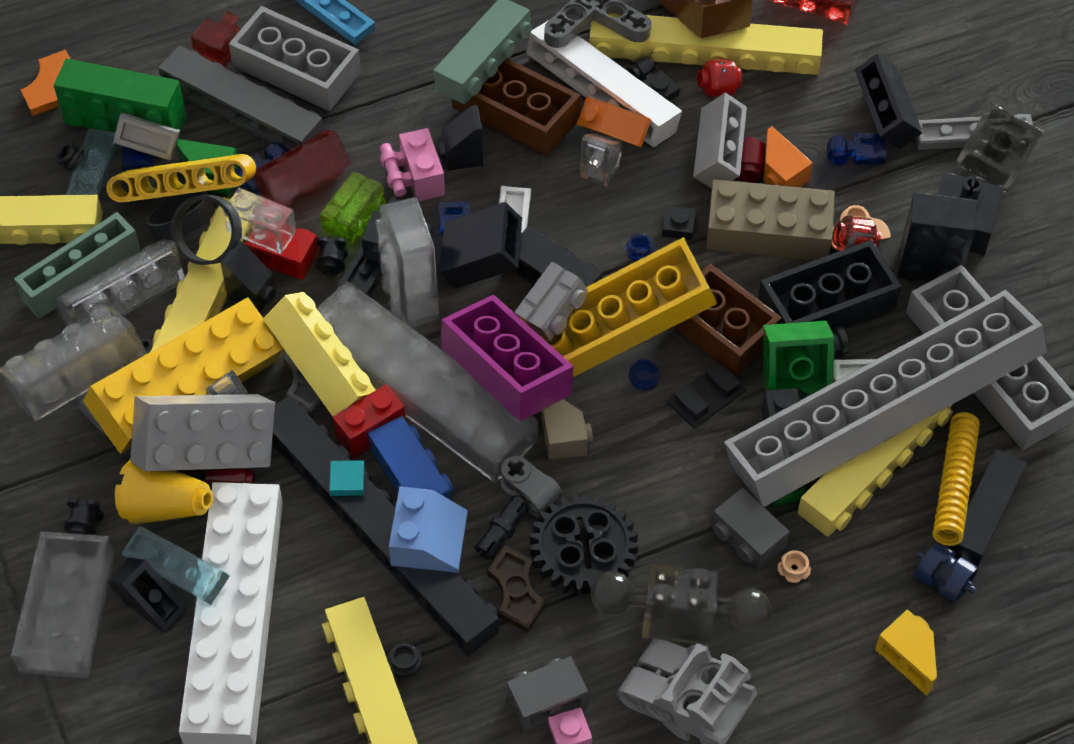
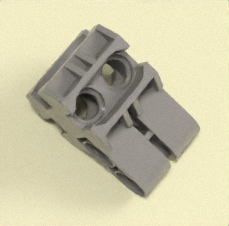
[616,637,757,744]

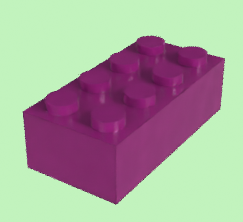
[441,294,574,422]

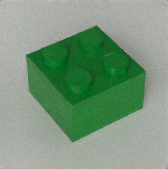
[763,321,834,395]

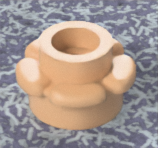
[778,550,811,583]

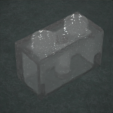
[223,188,297,254]

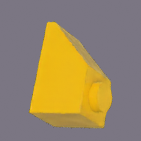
[875,609,937,696]

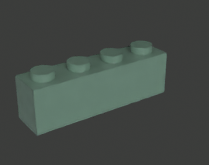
[433,0,532,105]
[14,212,141,319]

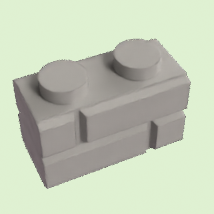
[514,262,588,341]

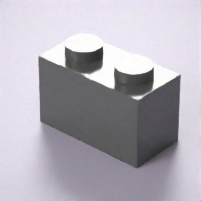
[712,487,790,570]
[507,656,588,731]

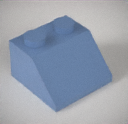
[389,486,468,573]

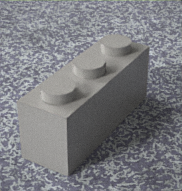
[693,93,747,189]

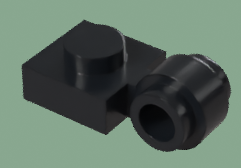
[627,56,680,101]

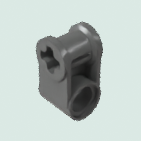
[500,456,562,518]

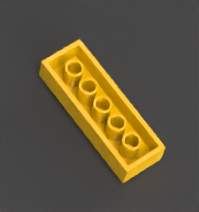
[539,237,717,377]
[83,297,284,454]

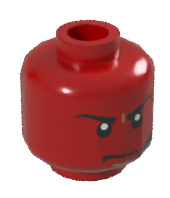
[697,59,742,98]

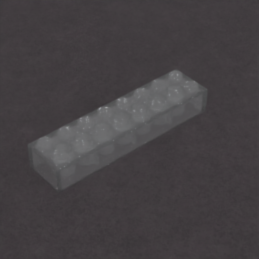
[316,281,538,484]

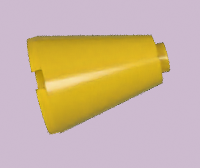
[115,460,213,524]

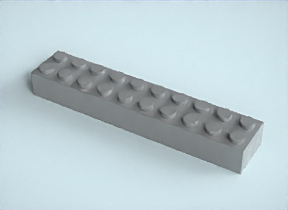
[724,290,1047,507]

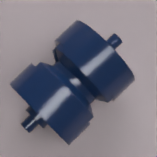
[914,542,979,604]

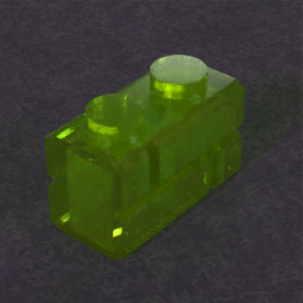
[320,171,386,244]

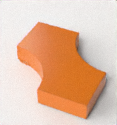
[21,50,70,116]

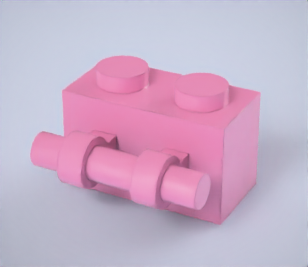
[380,128,445,202]

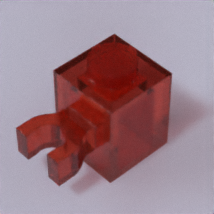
[191,11,240,68]

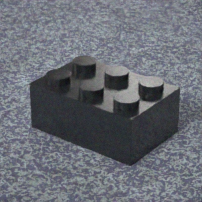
[897,192,977,281]

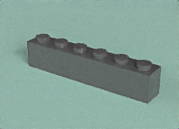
[158,45,325,160]

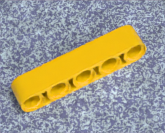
[107,154,256,203]

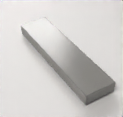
[915,114,1036,150]

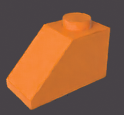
[577,96,651,147]
[763,126,813,187]

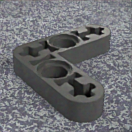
[544,0,652,48]

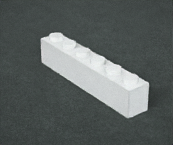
[526,20,682,148]

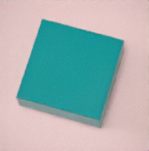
[330,460,365,496]

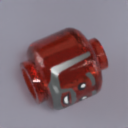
[832,215,881,251]

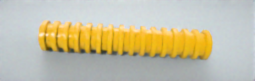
[933,412,980,546]

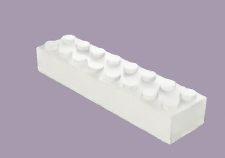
[179,482,283,744]

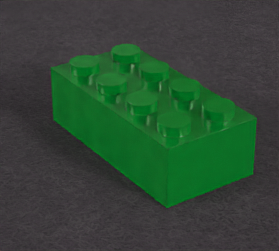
[53,58,187,139]

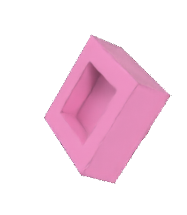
[548,707,592,744]

